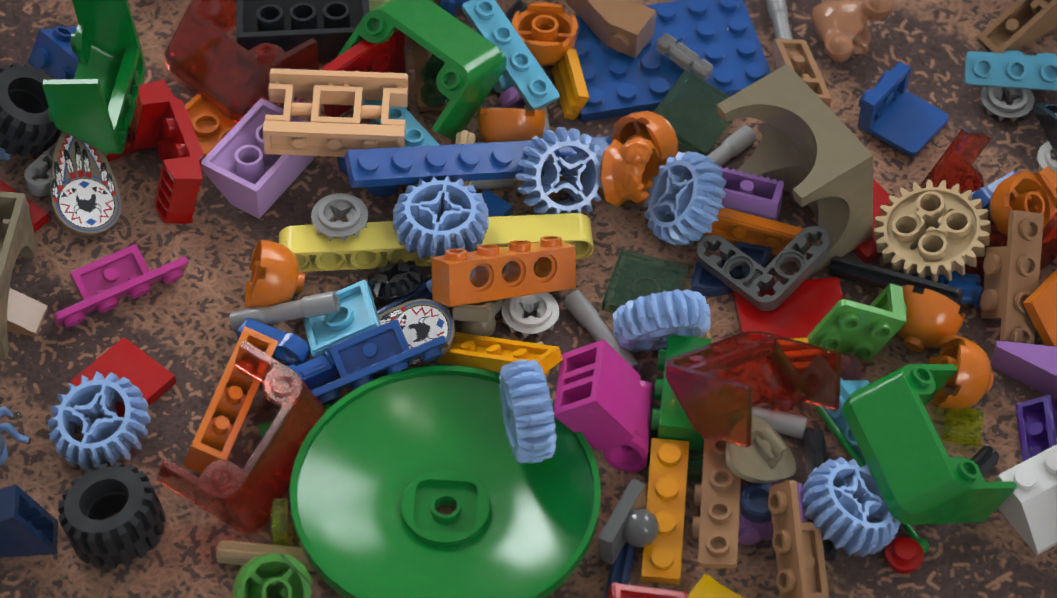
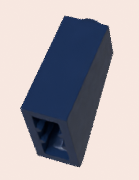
[0,484,58,558]

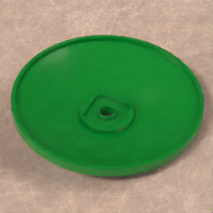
[290,366,601,598]

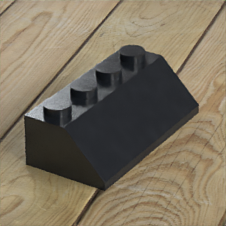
[236,0,370,67]

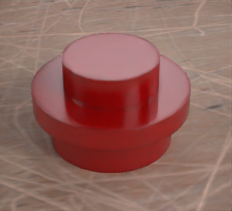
[884,537,924,573]

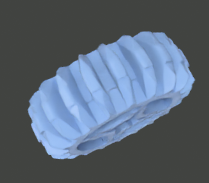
[515,127,603,215]
[644,151,727,246]
[393,175,489,260]
[612,289,711,353]
[499,359,556,464]
[47,371,151,471]
[801,457,901,557]

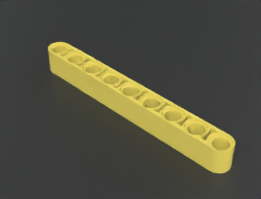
[279,213,594,272]

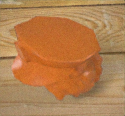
[600,137,660,208]

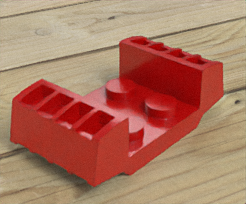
[130,79,204,224]

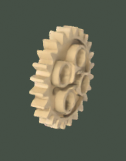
[874,180,991,282]

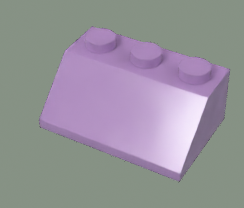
[200,98,316,219]

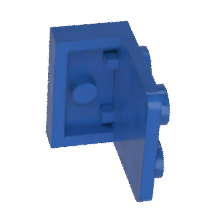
[27,26,79,79]
[857,61,949,157]

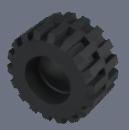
[0,63,61,157]
[58,463,166,569]

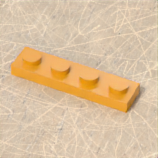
[434,332,563,376]
[641,438,689,585]

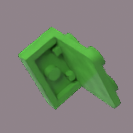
[808,283,907,361]

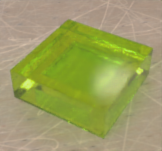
[942,408,984,447]
[272,499,289,546]

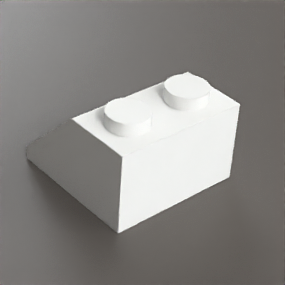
[996,445,1057,555]

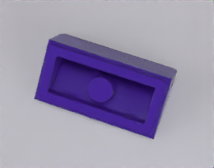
[1015,394,1057,462]

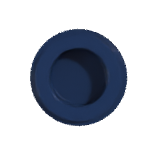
[740,483,772,523]

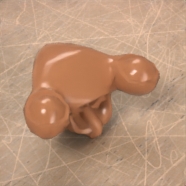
[811,0,893,63]

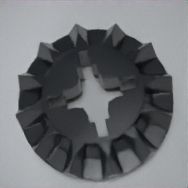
[367,259,423,299]

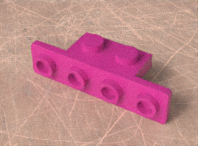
[52,244,189,328]

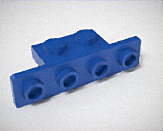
[306,319,449,406]

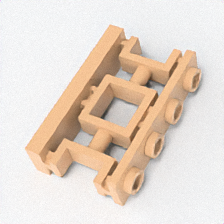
[263,68,408,157]

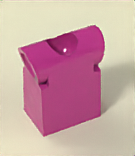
[553,339,655,473]

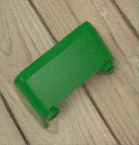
[42,0,145,154]
[337,0,507,141]
[842,364,1018,525]

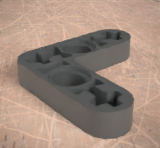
[697,226,831,311]

